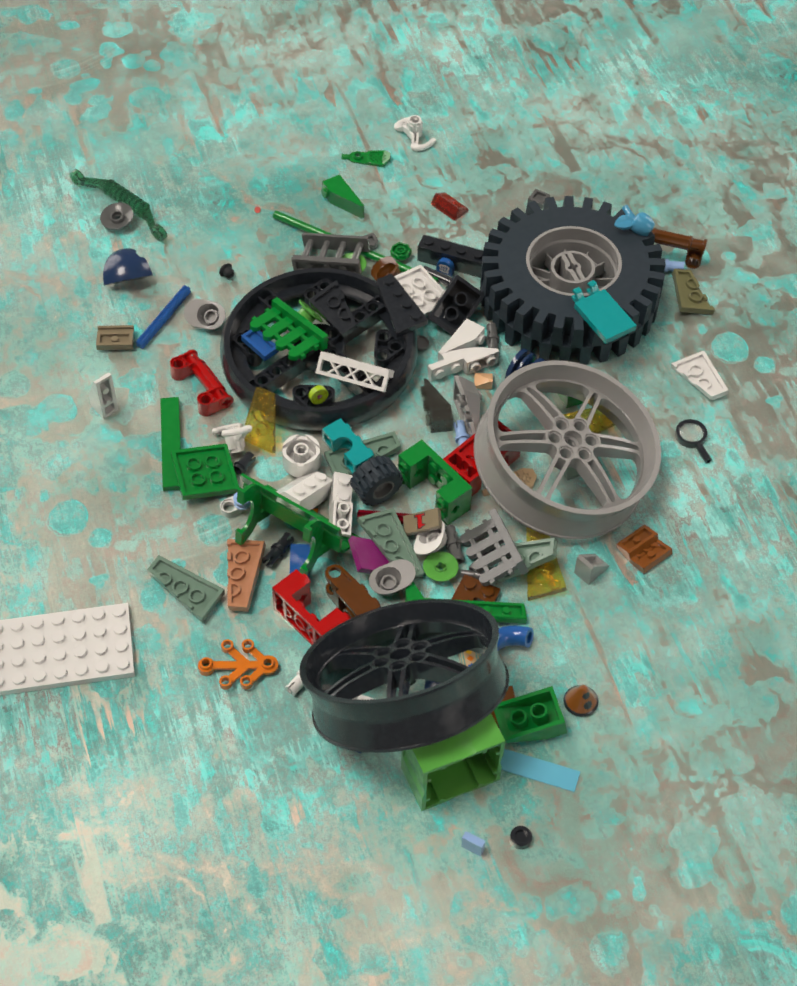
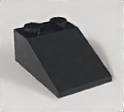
[427,274,485,335]

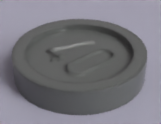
[417,335,429,351]

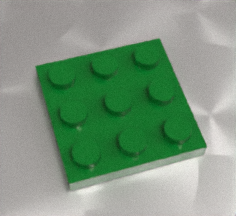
[171,444,239,500]

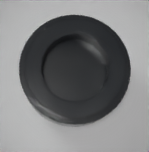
[510,826,532,849]

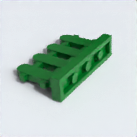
[250,297,328,361]

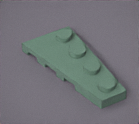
[147,555,225,623]

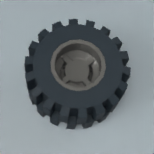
[350,456,403,506]

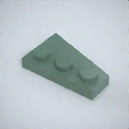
[498,537,558,583]

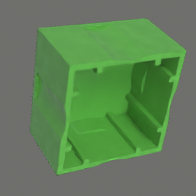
[401,713,505,811]

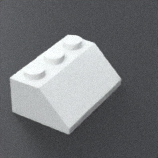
[276,471,333,511]

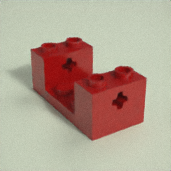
[443,420,521,496]
[272,569,351,645]

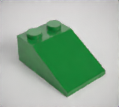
[494,686,567,743]

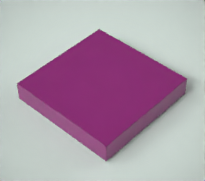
[348,536,390,574]

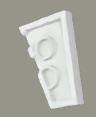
[671,351,728,401]

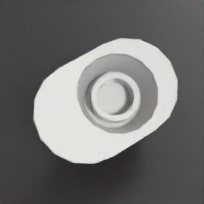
[414,520,447,555]

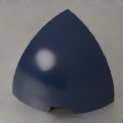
[103,248,152,286]

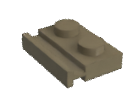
[96,325,134,350]

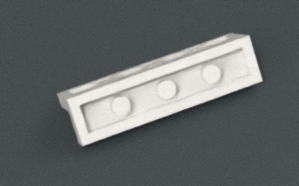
[315,351,395,392]

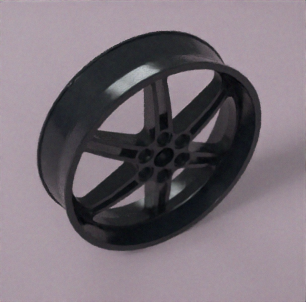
[299,599,510,753]

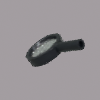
[675,419,712,463]

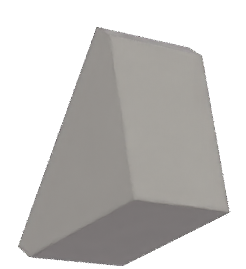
[574,554,609,585]

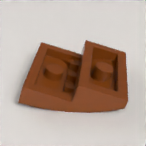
[616,524,673,574]

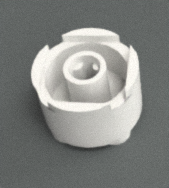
[282,434,321,478]

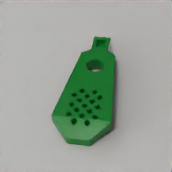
[342,150,391,167]

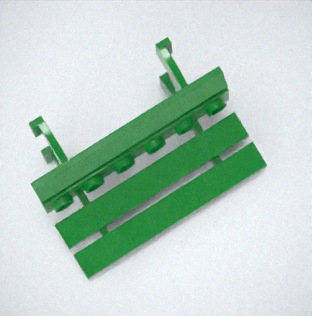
[235,473,359,576]

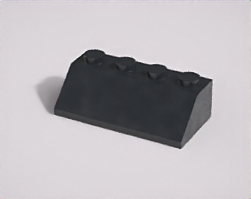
[417,235,483,278]

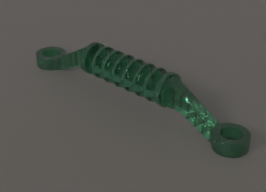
[69,169,167,242]

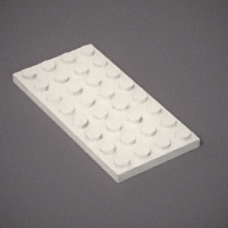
[0,603,135,696]

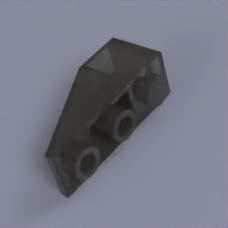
[420,378,453,433]

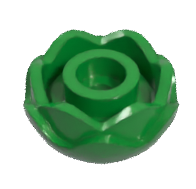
[390,242,412,262]

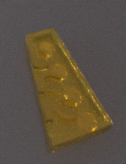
[526,527,567,601]

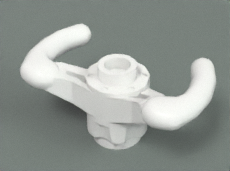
[394,115,436,152]
[212,423,253,453]

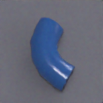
[498,625,534,651]

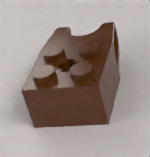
[325,564,381,618]

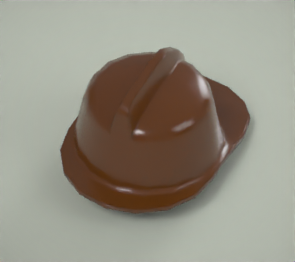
[371,256,401,280]

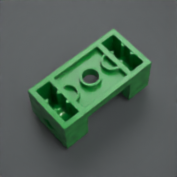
[398,440,472,526]

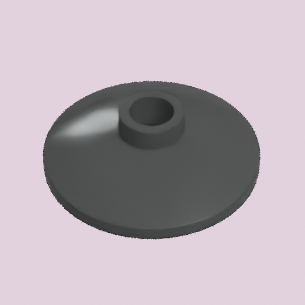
[100,202,134,230]

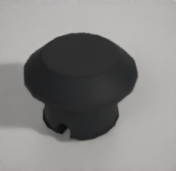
[219,263,234,279]

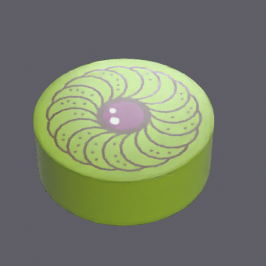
[308,385,328,404]

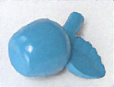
[614,205,655,236]

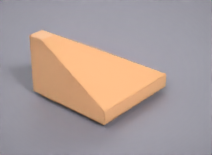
[474,373,493,389]

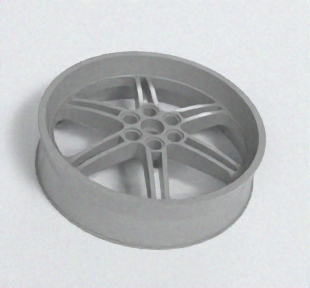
[474,360,661,539]

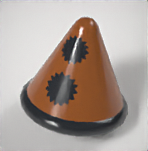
[563,685,599,717]

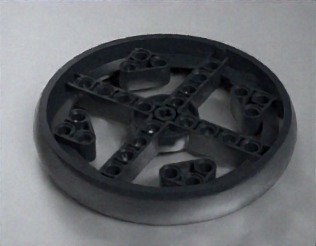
[220,268,418,432]

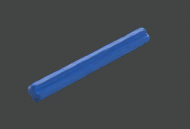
[136,285,191,349]

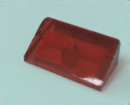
[431,192,469,220]

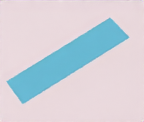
[501,749,580,792]

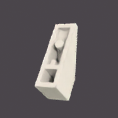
[438,319,486,361]
[88,373,119,419]

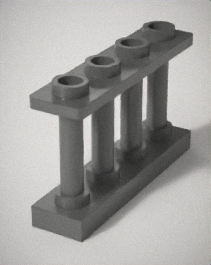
[291,233,370,275]

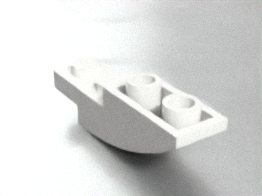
[428,347,499,382]
[329,472,353,537]

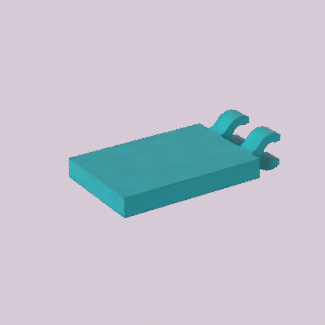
[571,280,637,344]

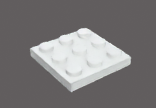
[394,265,444,316]

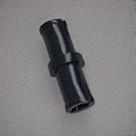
[262,532,295,568]

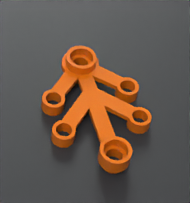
[198,639,278,690]

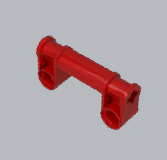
[170,349,234,416]

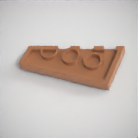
[227,539,266,612]

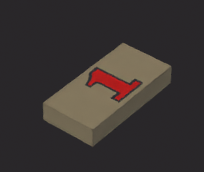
[403,508,442,536]

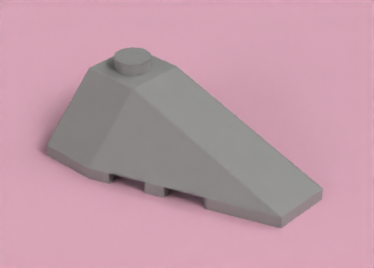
[453,375,482,437]

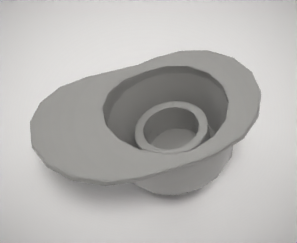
[184,299,226,330]
[369,559,416,596]

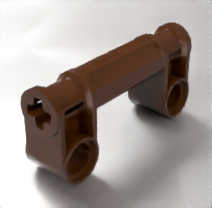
[652,228,707,269]

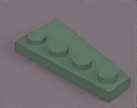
[324,431,401,475]
[357,508,425,579]

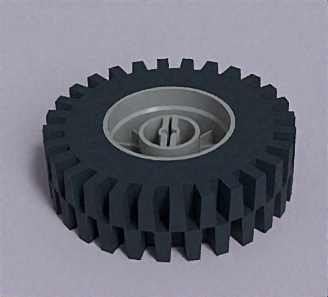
[480,196,666,365]

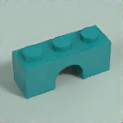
[322,418,375,474]

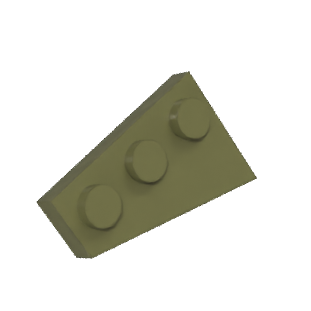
[672,268,715,315]

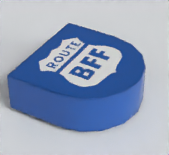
[436,258,455,277]

